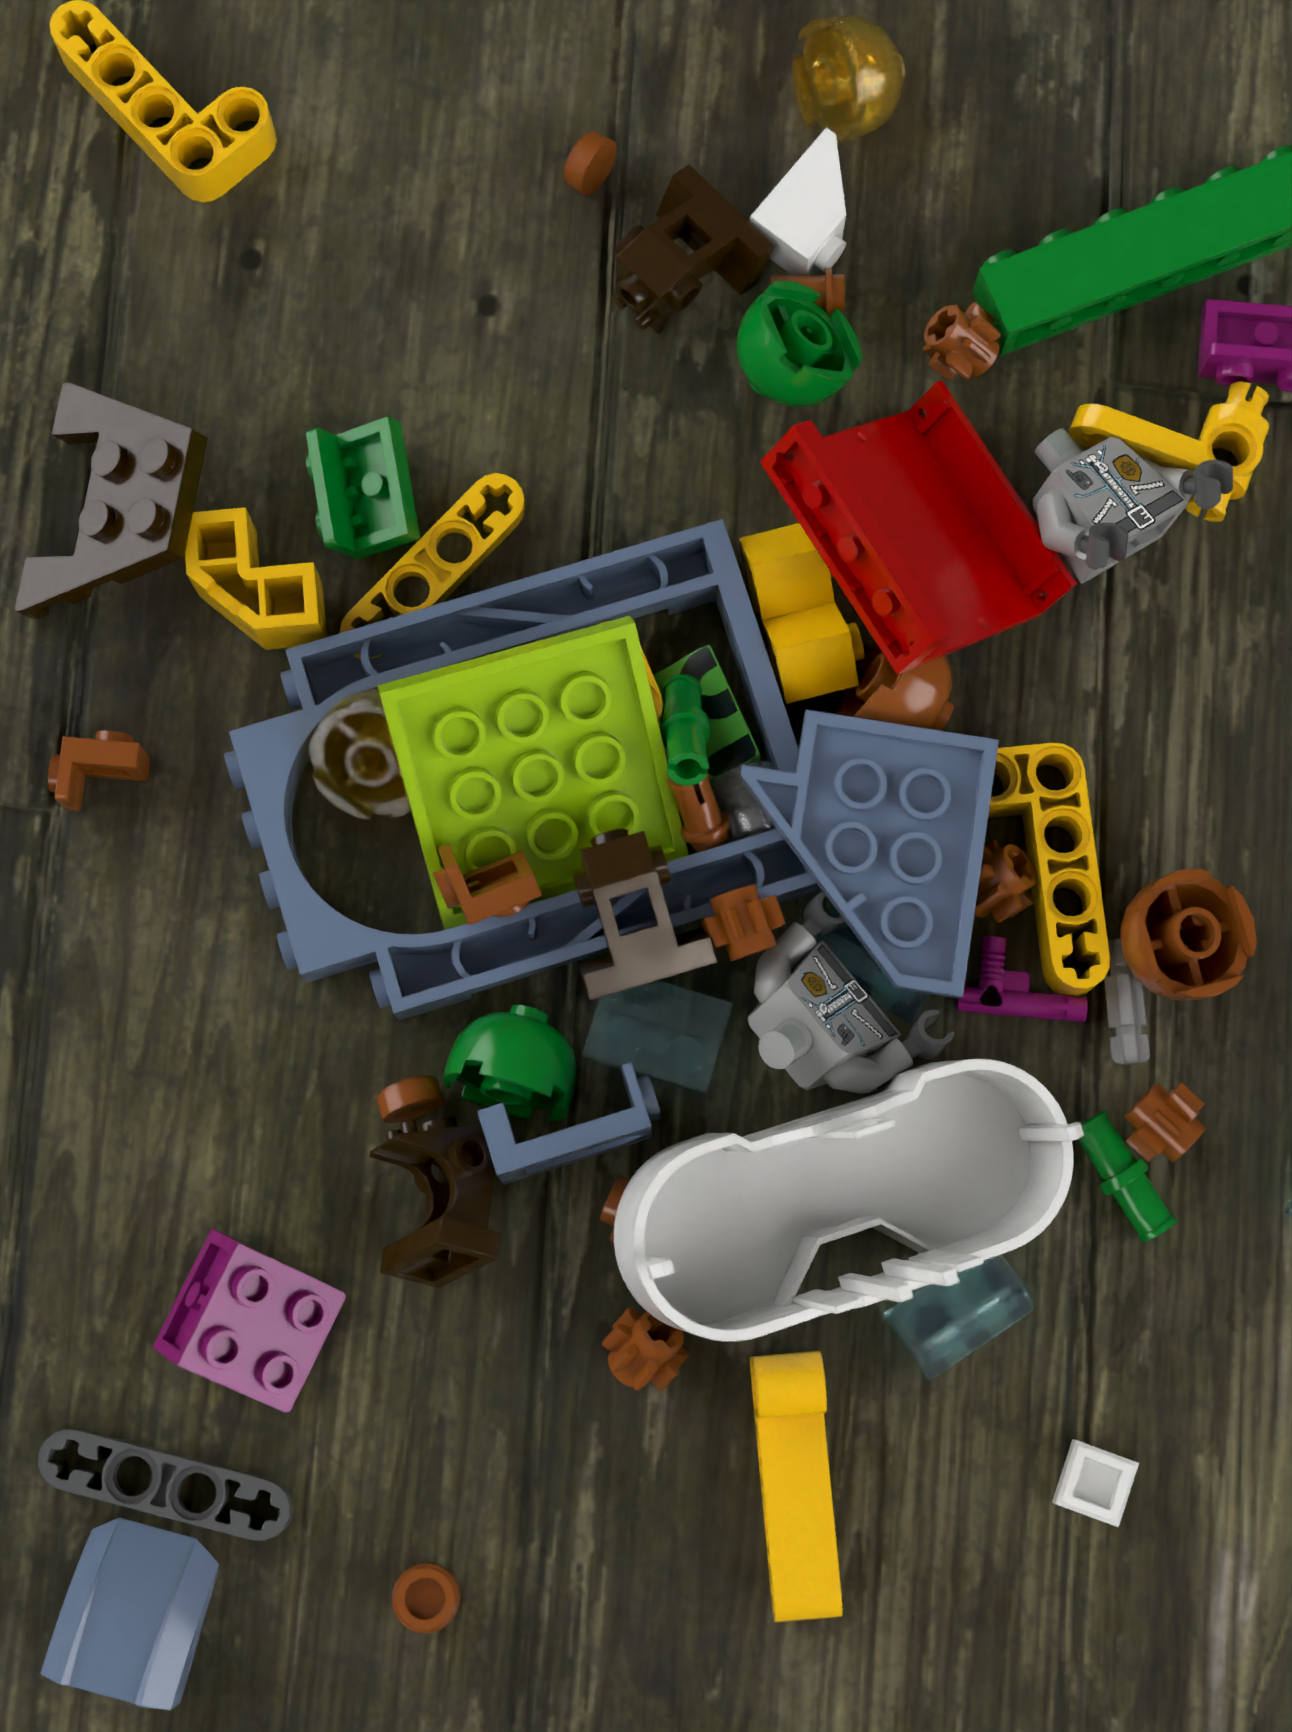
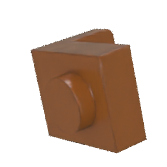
[48,730,151,812]
[433,843,542,925]

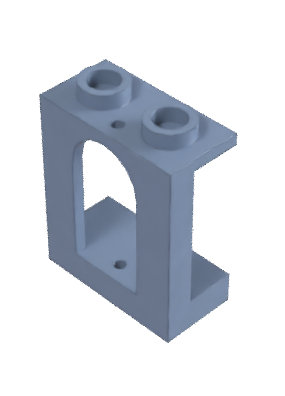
[477,1062,660,1185]

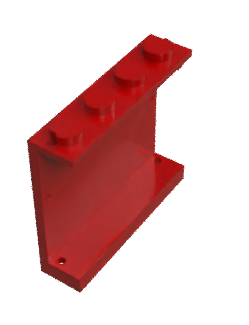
[760,380,1077,675]

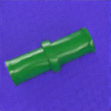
[659,674,710,786]
[1077,1110,1177,1243]

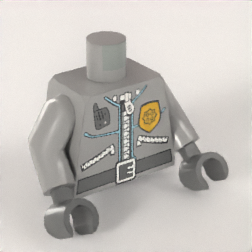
[1033,428,1233,584]
[747,891,955,1094]

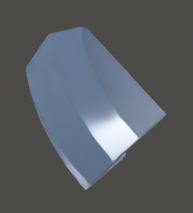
[41,1517,219,1710]

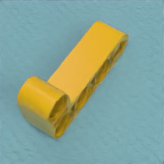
[50,0,277,203]
[988,743,1110,996]
[750,1351,842,1623]

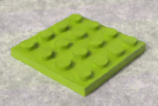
[377,616,689,930]

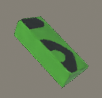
[653,644,761,786]

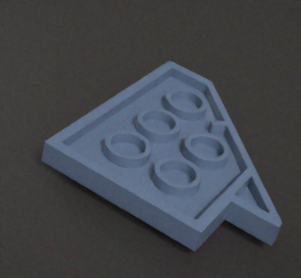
[739,710,999,998]

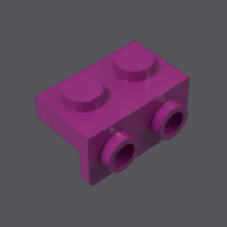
[1198,299,1292,392]

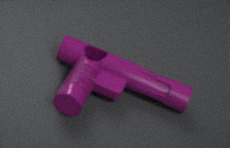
[956,936,1088,1023]

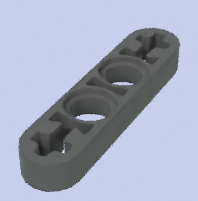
[38,1429,294,1541]

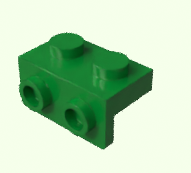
[306,416,421,560]

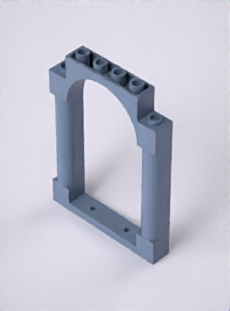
[224,519,821,1020]

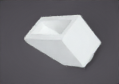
[750,127,846,275]

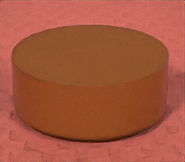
[564,131,617,196]
[376,1075,445,1123]
[392,1562,460,1633]

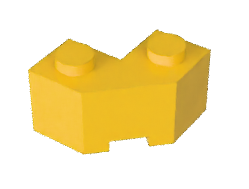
[185,507,327,650]
[739,523,864,704]

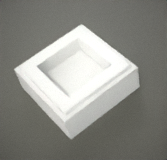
[1052,1439,1139,1527]

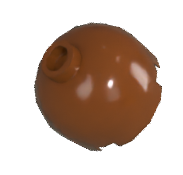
[835,641,954,731]
[1120,869,1257,1001]

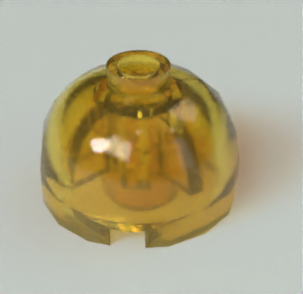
[792,16,905,143]
[308,689,411,819]

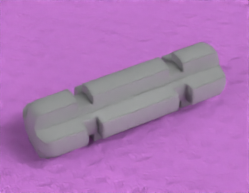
[1103,938,1150,1065]

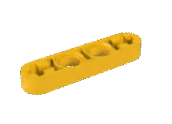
[339,473,525,659]

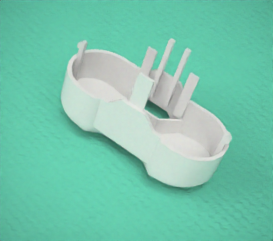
[614,1059,1084,1341]

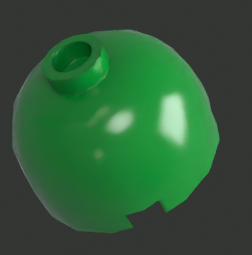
[736,281,862,408]
[443,1005,577,1121]

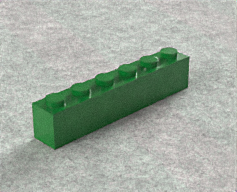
[972,145,1292,356]

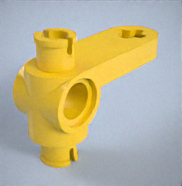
[1069,382,1269,522]

